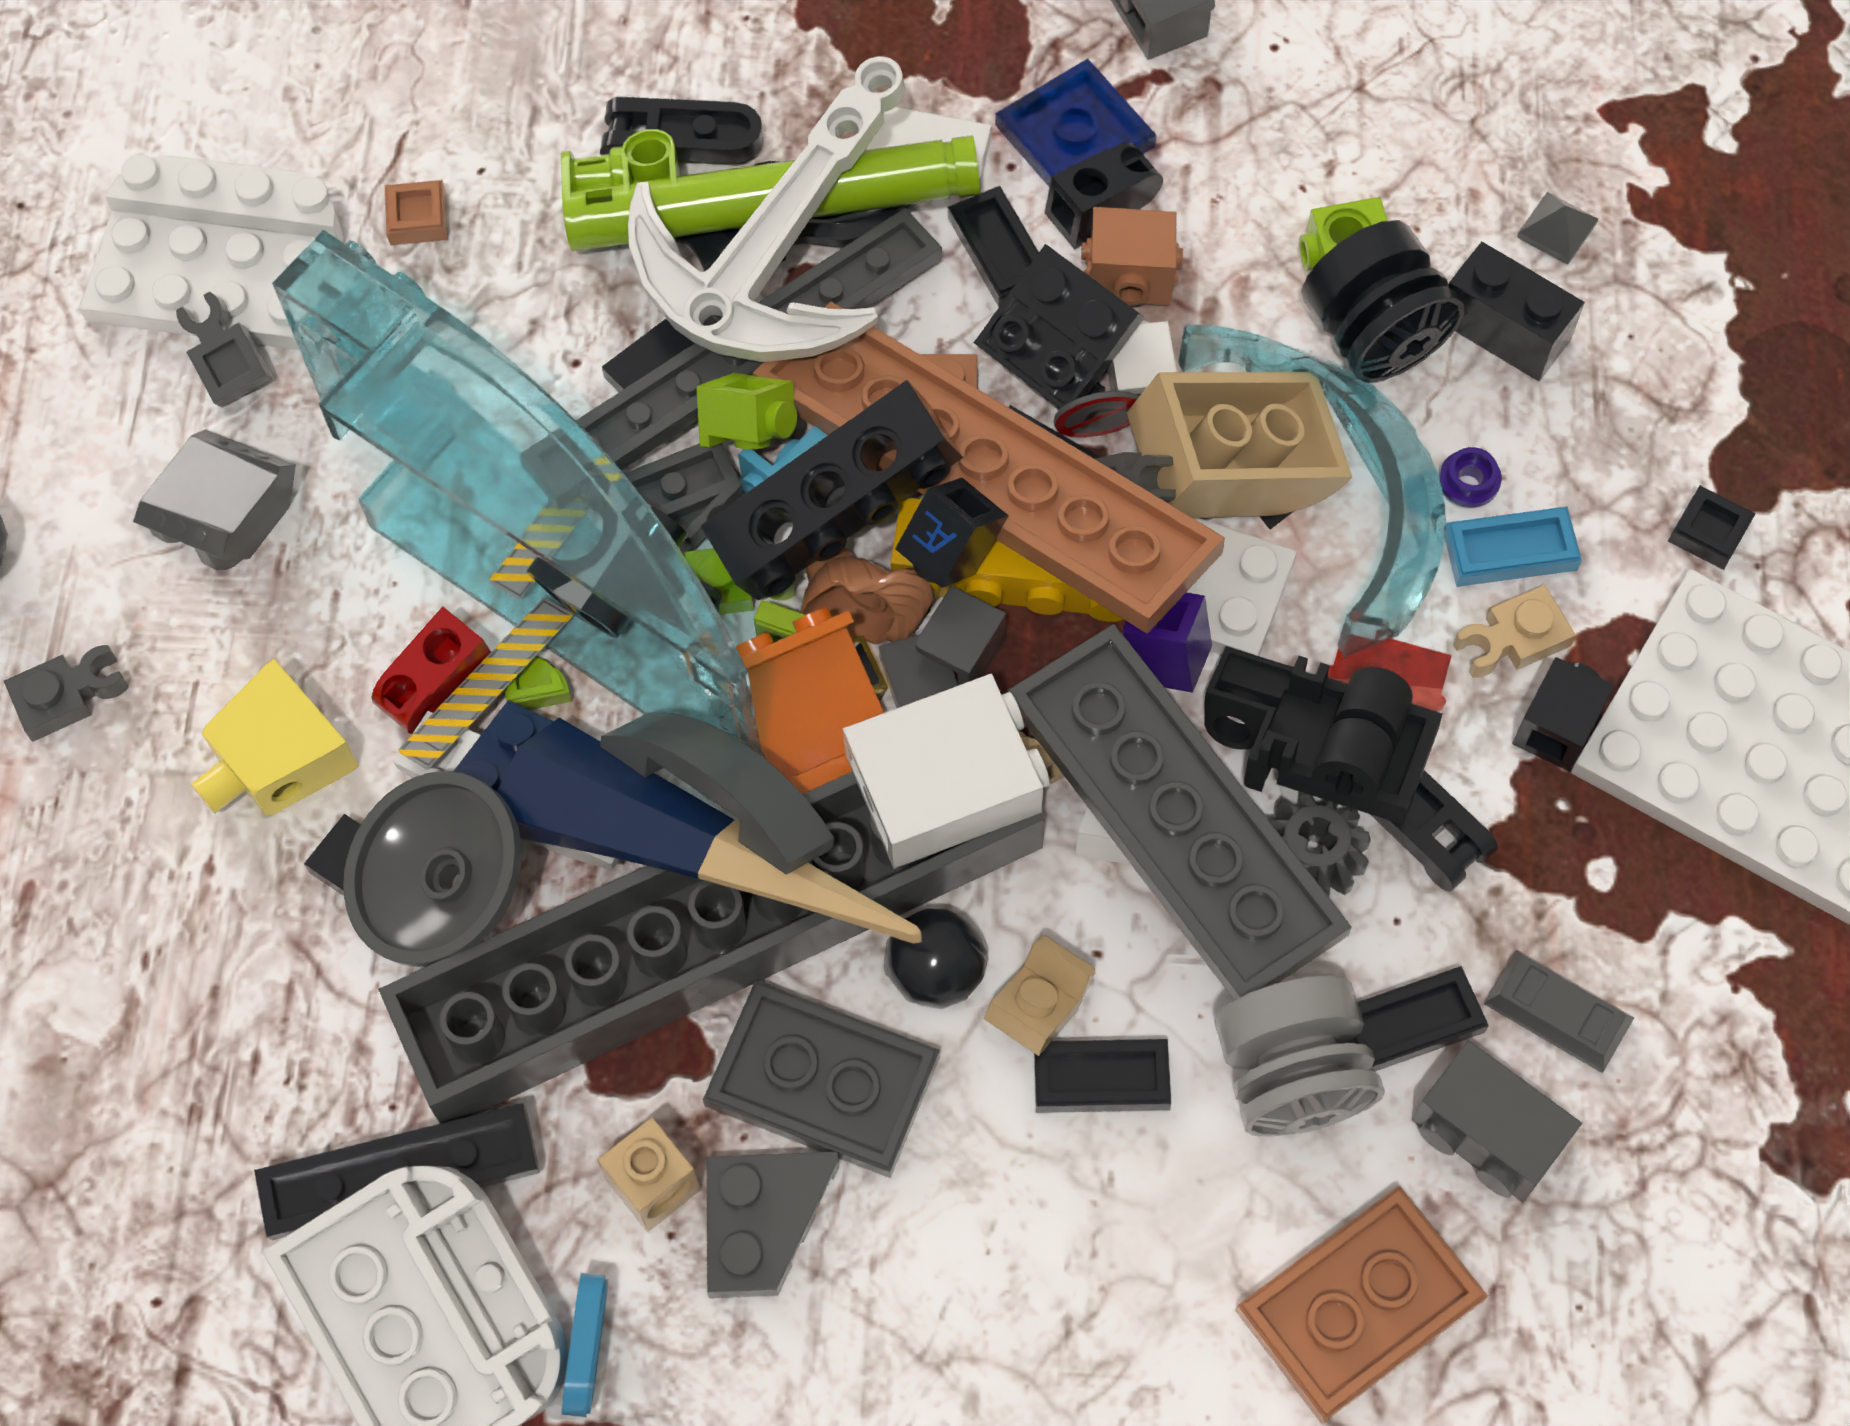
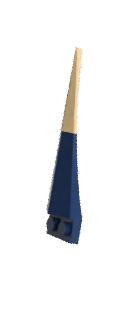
[453,701,922,943]

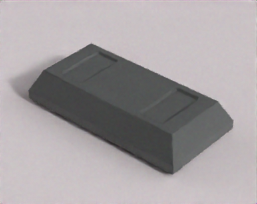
[1484,949,1635,1073]

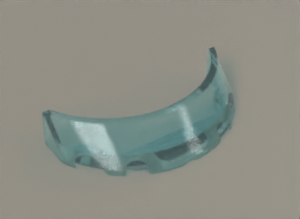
[1178,325,1446,657]

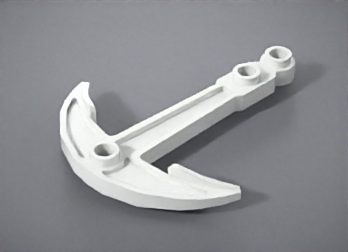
[628,56,905,362]

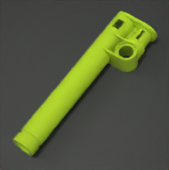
[561,129,981,252]

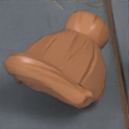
[799,547,935,644]

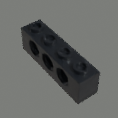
[700,380,963,601]

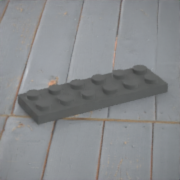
[1008,624,1352,1000]

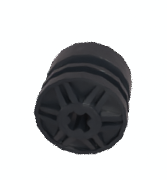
[1301,220,1465,383]

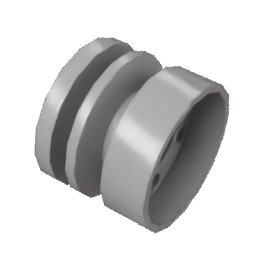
[1214,975,1385,1137]

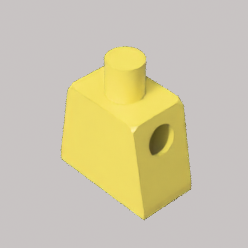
[190,659,359,816]

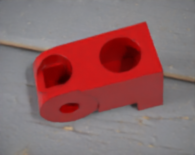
[371,606,491,734]

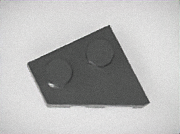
[605,443,743,566]
[706,1152,839,1298]

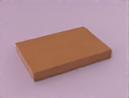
[1235,1186,1488,1425]

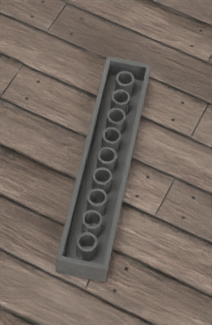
[378,772,1045,1123]

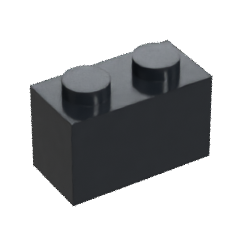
[1448,241,1585,382]

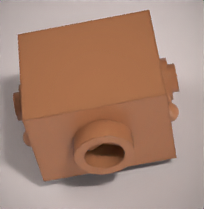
[1081,207,1183,305]

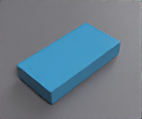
[1443,506,1582,587]

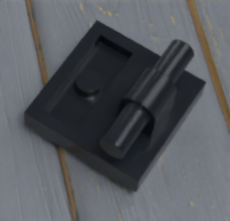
[973,244,1145,409]

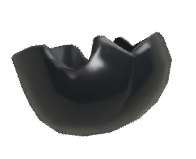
[883,908,987,1009]

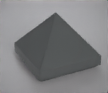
[1517,192,1598,265]

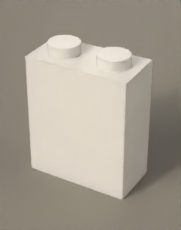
[843,673,1050,869]

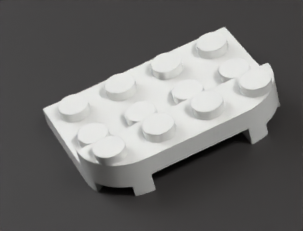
[79,155,344,352]
[262,1166,568,1426]

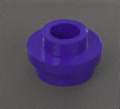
[1439,447,1502,508]

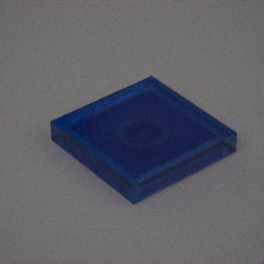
[995,58,1157,187]

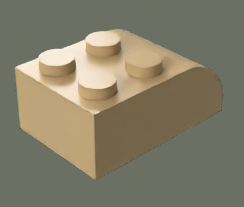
[1127,372,1352,518]

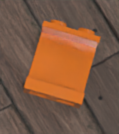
[723,607,884,794]

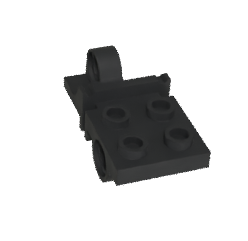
[1204,646,1443,825]

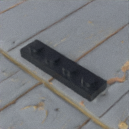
[254,1103,540,1240]

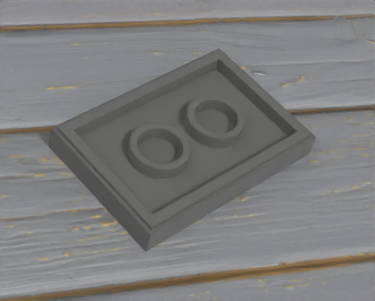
[703,980,940,1178]

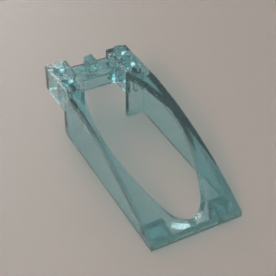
[272,230,762,756]

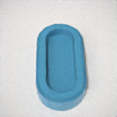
[561,1272,608,1417]

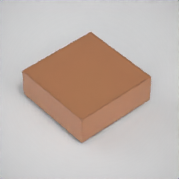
[385,180,448,245]

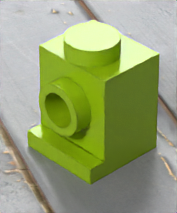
[696,373,797,449]

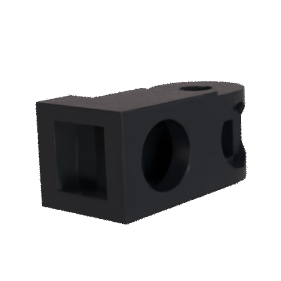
[1044,142,1163,249]

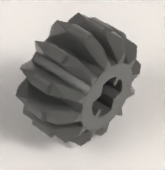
[1268,793,1371,897]

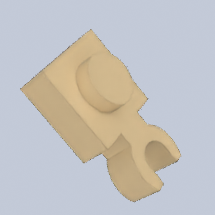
[1453,584,1576,678]

